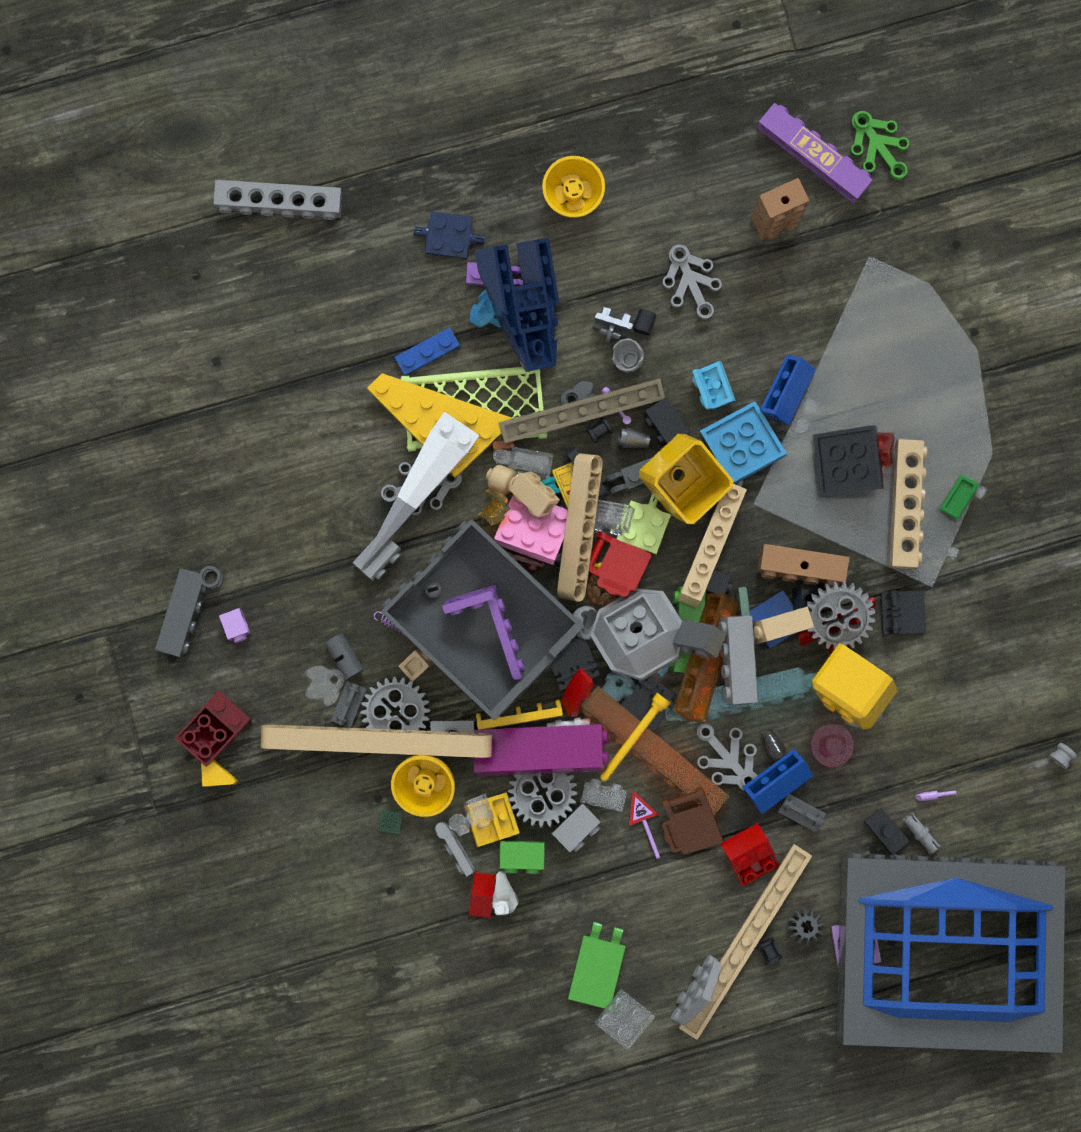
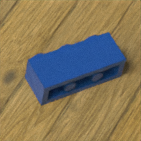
[760,355,816,425]
[742,749,813,814]

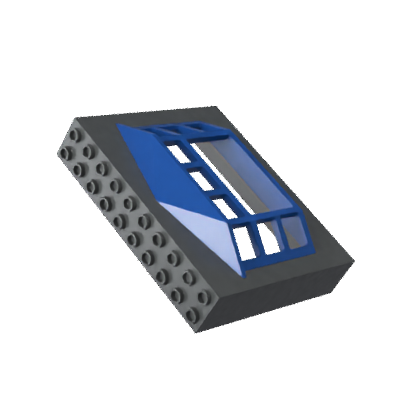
[836,853,1065,1053]

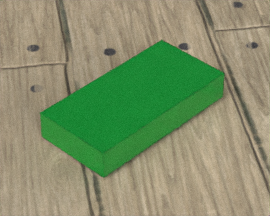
[939,474,980,521]

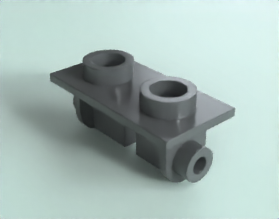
[331,681,367,728]
[778,794,826,832]

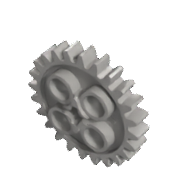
[807,581,875,649]
[361,677,431,731]
[508,773,578,828]

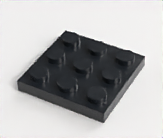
[813,425,884,498]

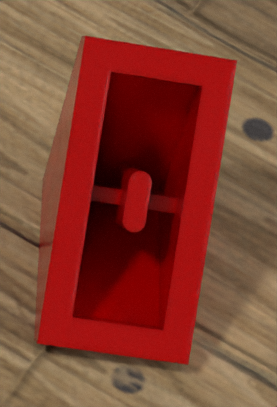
[469,872,496,918]

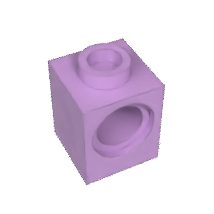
[219,608,251,643]

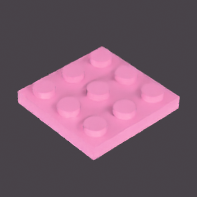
[494,494,568,565]

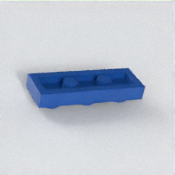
[395,327,460,376]

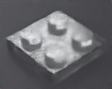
[594,988,655,1050]

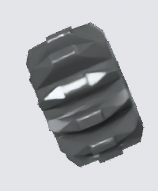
[787,908,825,945]

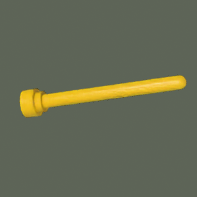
[600,693,670,781]

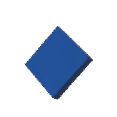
[750,590,794,649]

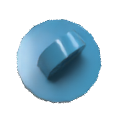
[470,290,501,327]

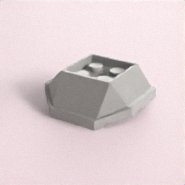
[590,588,682,681]

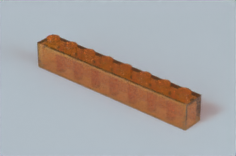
[581,686,730,815]

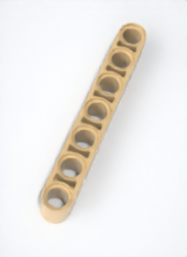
[557,453,603,602]

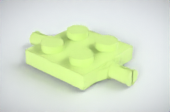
[617,493,671,555]

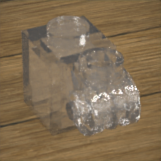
[448,794,495,836]

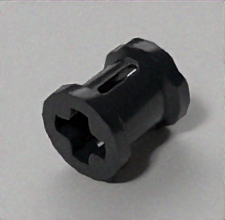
[586,417,614,444]
[756,937,783,966]

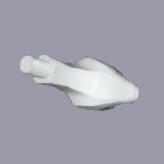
[493,871,519,915]

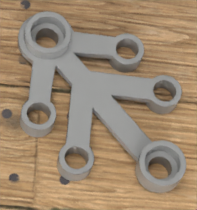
[662,244,722,320]
[381,462,462,516]
[696,724,757,791]

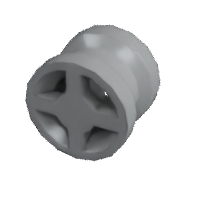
[1049,742,1077,769]

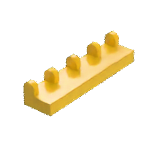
[476,699,563,730]

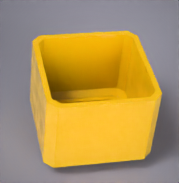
[639,434,733,524]
[812,643,898,730]

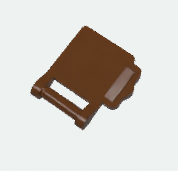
[662,787,723,854]

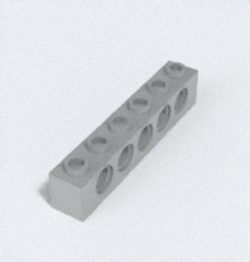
[213,180,343,220]

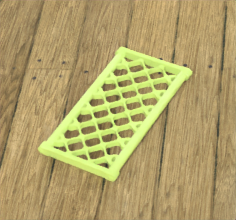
[400,367,548,452]

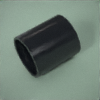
[632,309,657,336]

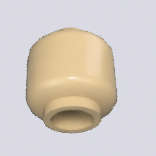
[486,464,517,495]

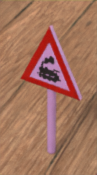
[629,790,660,859]

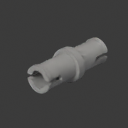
[902,812,940,854]

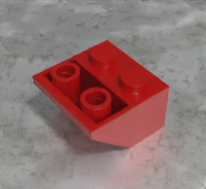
[720,823,780,886]

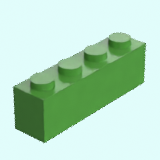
[668,586,706,675]

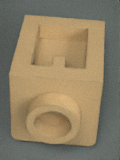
[399,648,434,681]

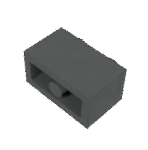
[673,620,727,659]

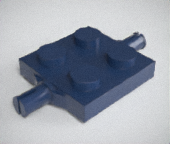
[413,211,485,259]

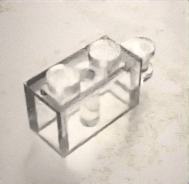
[493,447,554,478]

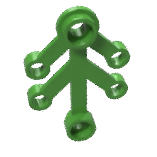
[850,111,910,180]

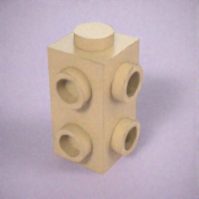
[509,472,560,517]

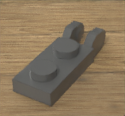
[606,457,653,494]

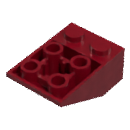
[175,690,252,767]

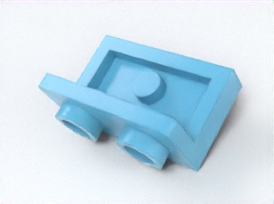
[692,361,736,410]

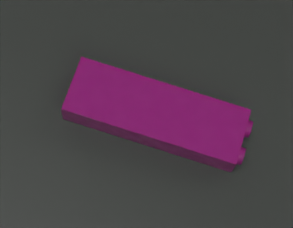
[474,724,609,776]

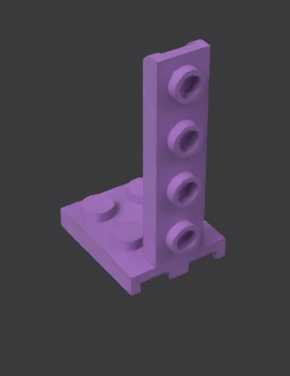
[442,584,526,680]

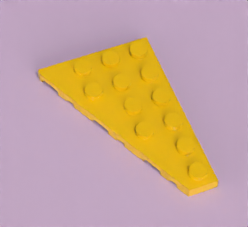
[367,373,512,479]

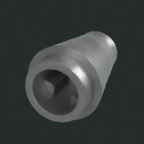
[618,427,650,448]

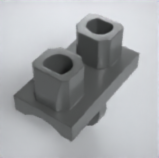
[593,307,633,343]

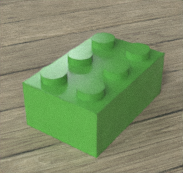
[500,841,544,874]

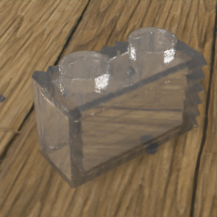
[594,500,635,536]

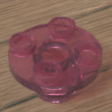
[810,724,854,767]

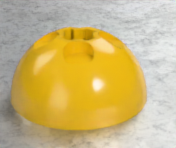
[542,156,605,218]
[391,755,455,817]

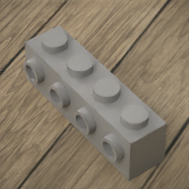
[718,615,758,704]

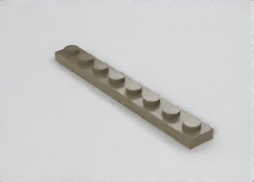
[498,378,665,443]

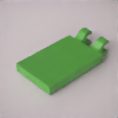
[568,922,626,1010]

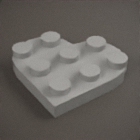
[671,955,722,1026]

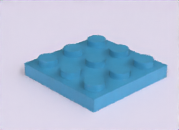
[700,401,787,484]

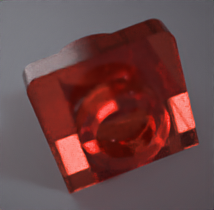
[878,433,895,466]

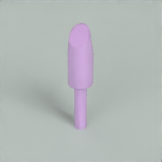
[915,790,957,801]

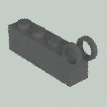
[155,566,223,658]

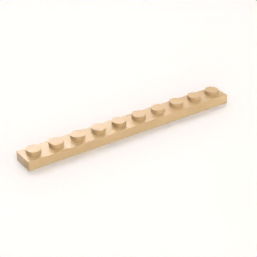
[678,844,812,1040]

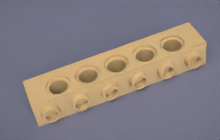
[889,439,927,570]
[678,484,747,608]

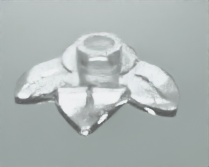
[305,666,345,706]

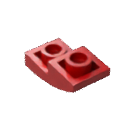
[561,668,593,717]

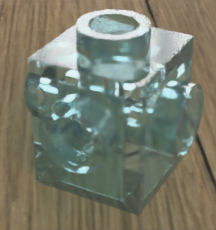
[601,671,635,704]

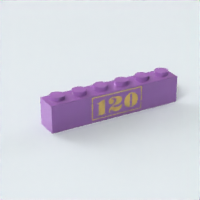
[757,103,873,204]

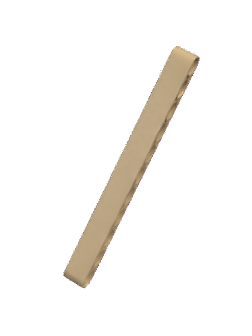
[261,725,492,758]

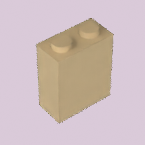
[753,606,814,645]

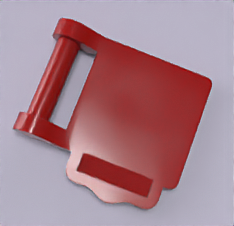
[588,531,652,598]

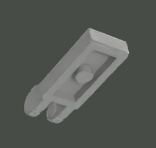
[435,821,476,877]

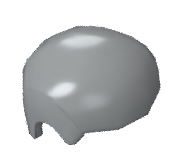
[612,338,644,373]
[572,606,598,640]

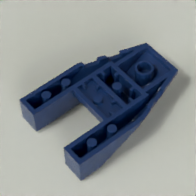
[474,238,559,372]

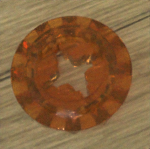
[587,575,619,605]

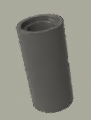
[325,633,364,680]

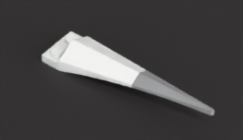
[364,412,480,564]

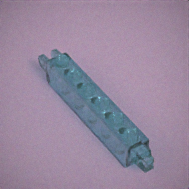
[664,667,818,725]

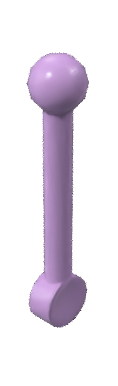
[602,387,631,425]

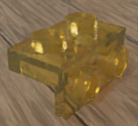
[478,488,511,526]

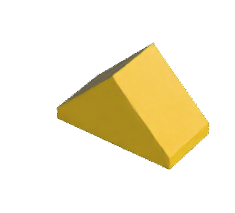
[201,760,238,787]

